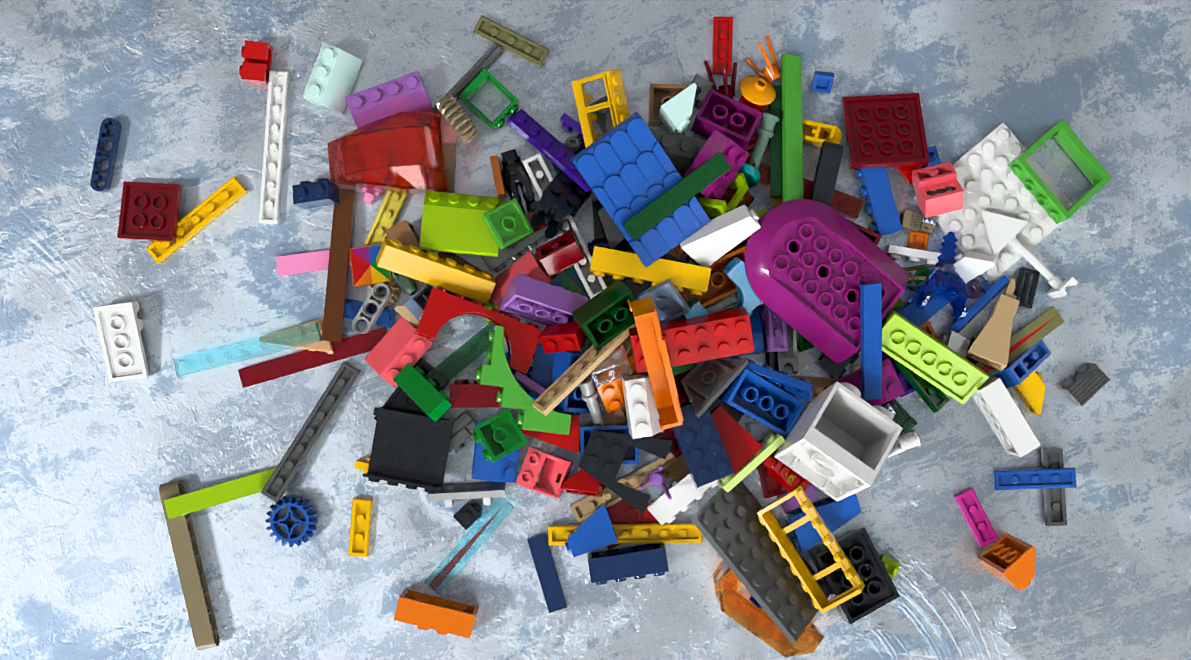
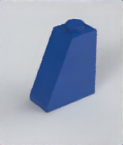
[565,502,618,558]

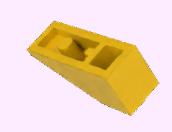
[802,119,843,148]

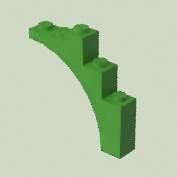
[475,326,571,435]

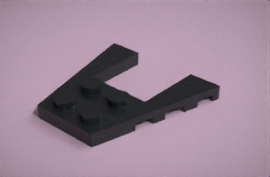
[578,430,673,514]

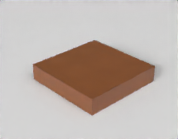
[490,155,507,199]

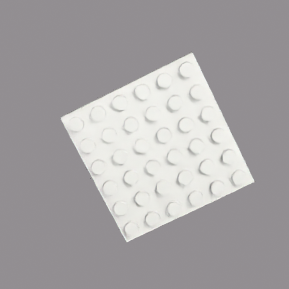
[914,123,1072,284]

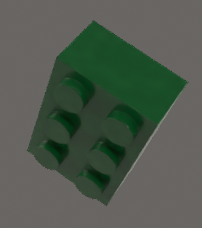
[571,279,636,350]

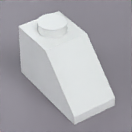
[949,251,998,284]

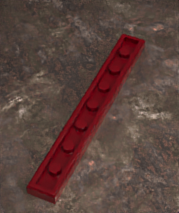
[238,327,387,388]

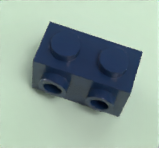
[292,178,339,209]

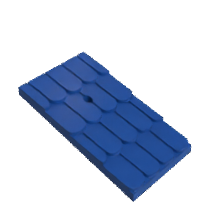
[571,112,711,267]

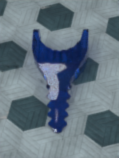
[915,232,969,321]

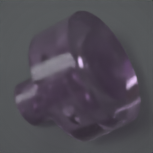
[962,279,983,299]

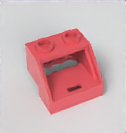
[912,161,964,218]
[516,447,574,498]

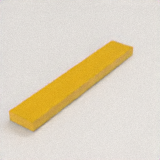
[145,176,248,264]

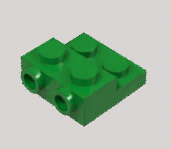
[472,409,528,464]

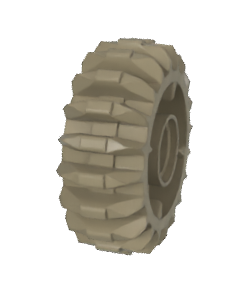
[436,94,479,144]

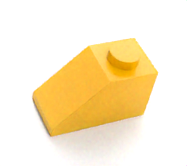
[1012,371,1046,415]

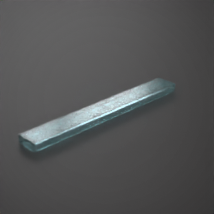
[173,322,322,377]

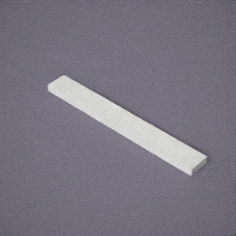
[258,70,290,225]

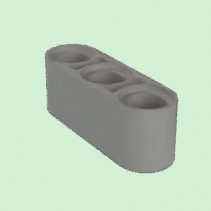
[352,283,393,334]

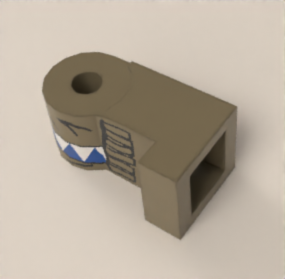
[900,210,937,234]

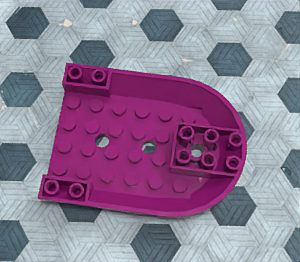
[744,199,909,365]

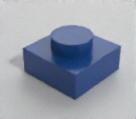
[811,71,834,93]

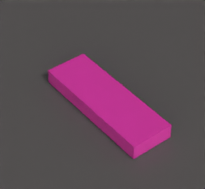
[954,487,999,548]

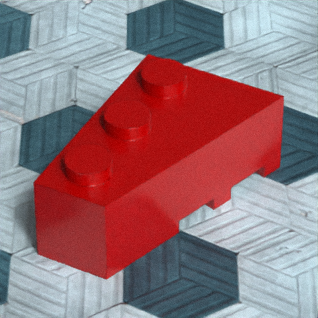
[521,413,580,454]

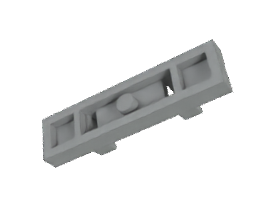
[428,482,506,507]

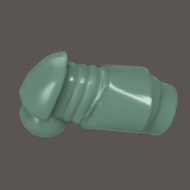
[391,272,419,296]

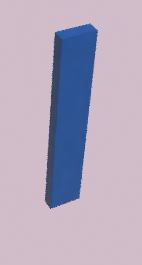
[860,282,882,401]

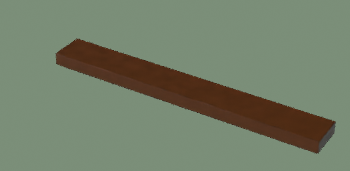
[322,188,356,342]

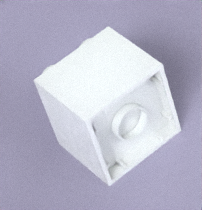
[774,382,903,502]

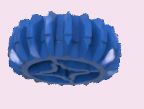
[265,495,318,547]

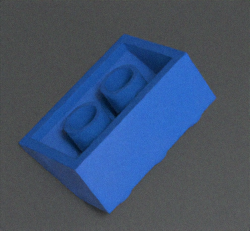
[471,421,521,483]
[580,425,639,464]

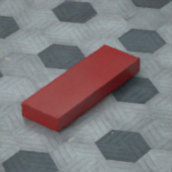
[712,17,733,76]

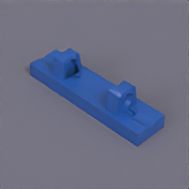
[949,275,1009,333]

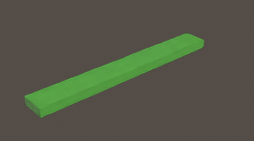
[781,53,803,203]

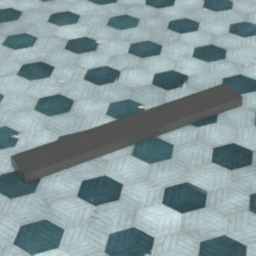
[261,361,361,503]

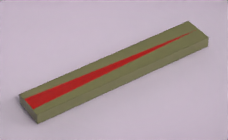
[974,306,1065,380]

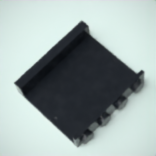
[363,407,454,493]

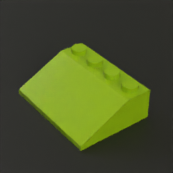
[419,190,503,257]

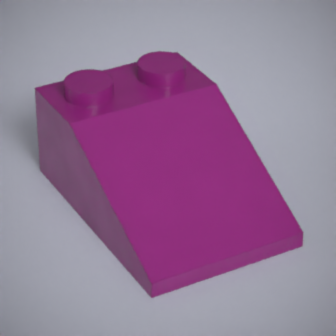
[831,358,905,406]

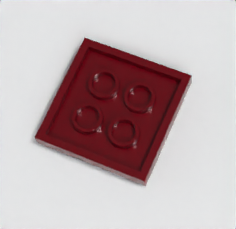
[117,181,182,243]

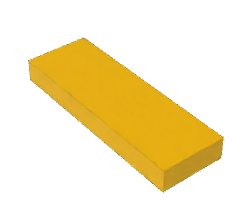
[348,498,373,557]

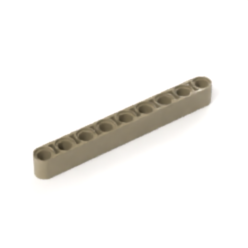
[159,480,220,651]

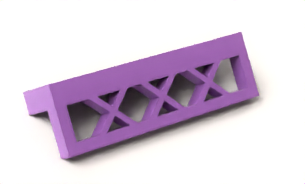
[758,303,788,353]

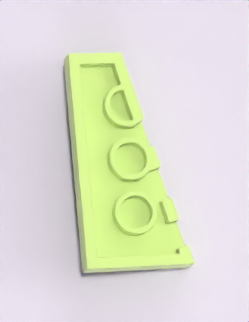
[718,432,785,493]

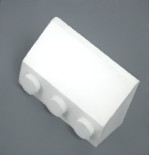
[621,373,665,439]

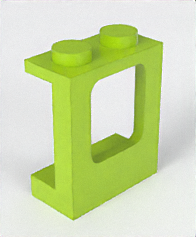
[695,173,749,218]

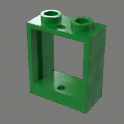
[458,68,520,131]

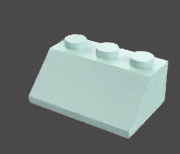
[302,43,363,114]
[658,83,697,135]

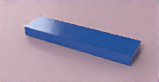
[994,467,1077,490]

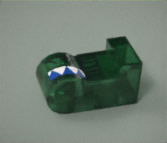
[881,399,918,435]

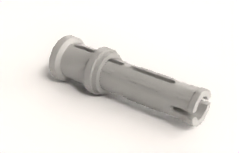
[578,375,606,426]

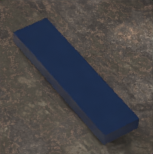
[527,533,568,613]

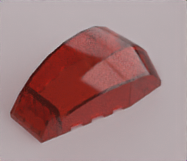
[327,112,448,194]

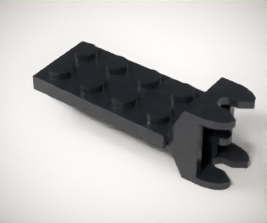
[529,142,593,239]

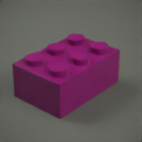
[691,89,763,150]
[683,130,750,200]

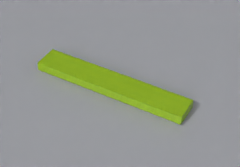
[163,467,276,519]

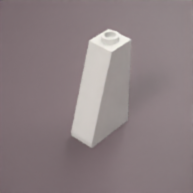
[680,205,761,267]

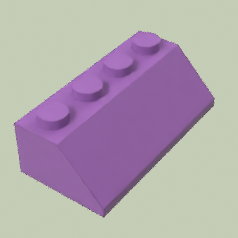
[345,71,433,137]
[499,274,589,325]

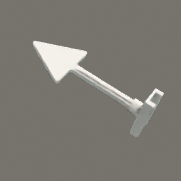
[981,210,1078,299]

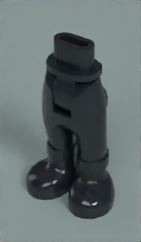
[501,149,539,215]

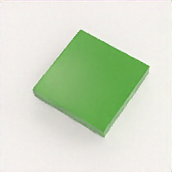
[482,198,534,250]

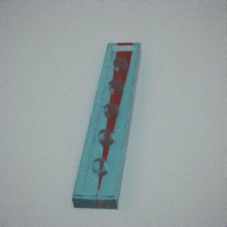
[424,497,514,595]

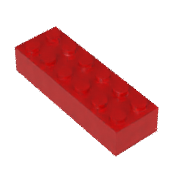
[629,307,754,373]

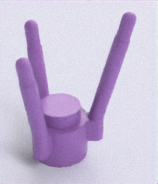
[638,466,672,500]

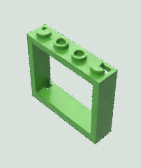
[1008,119,1112,224]

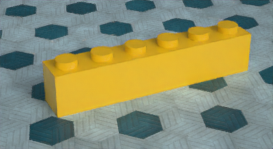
[376,238,496,304]
[590,246,711,296]

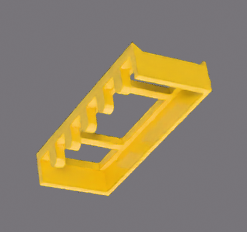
[571,69,630,147]
[757,485,865,614]

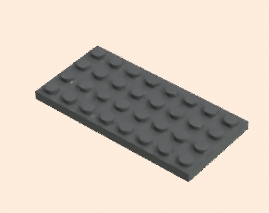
[691,481,830,643]

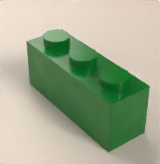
[392,363,452,422]

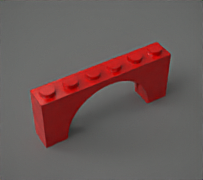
[414,286,543,375]

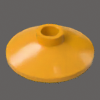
[739,75,776,105]

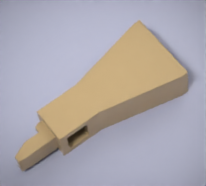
[966,278,1020,371]

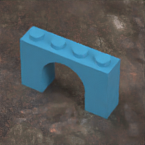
[683,257,763,319]

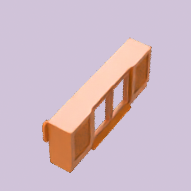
[628,296,684,432]

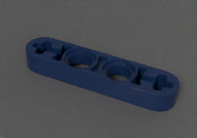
[90,118,121,193]

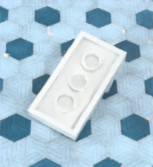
[93,301,150,382]

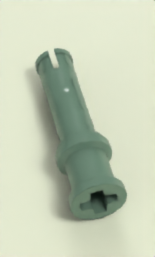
[748,113,779,170]

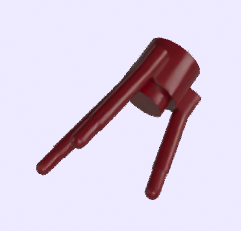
[704,60,737,99]

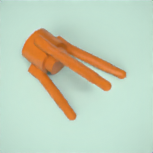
[745,35,781,83]

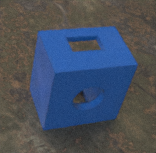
[922,145,941,168]

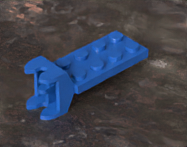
[731,354,814,403]

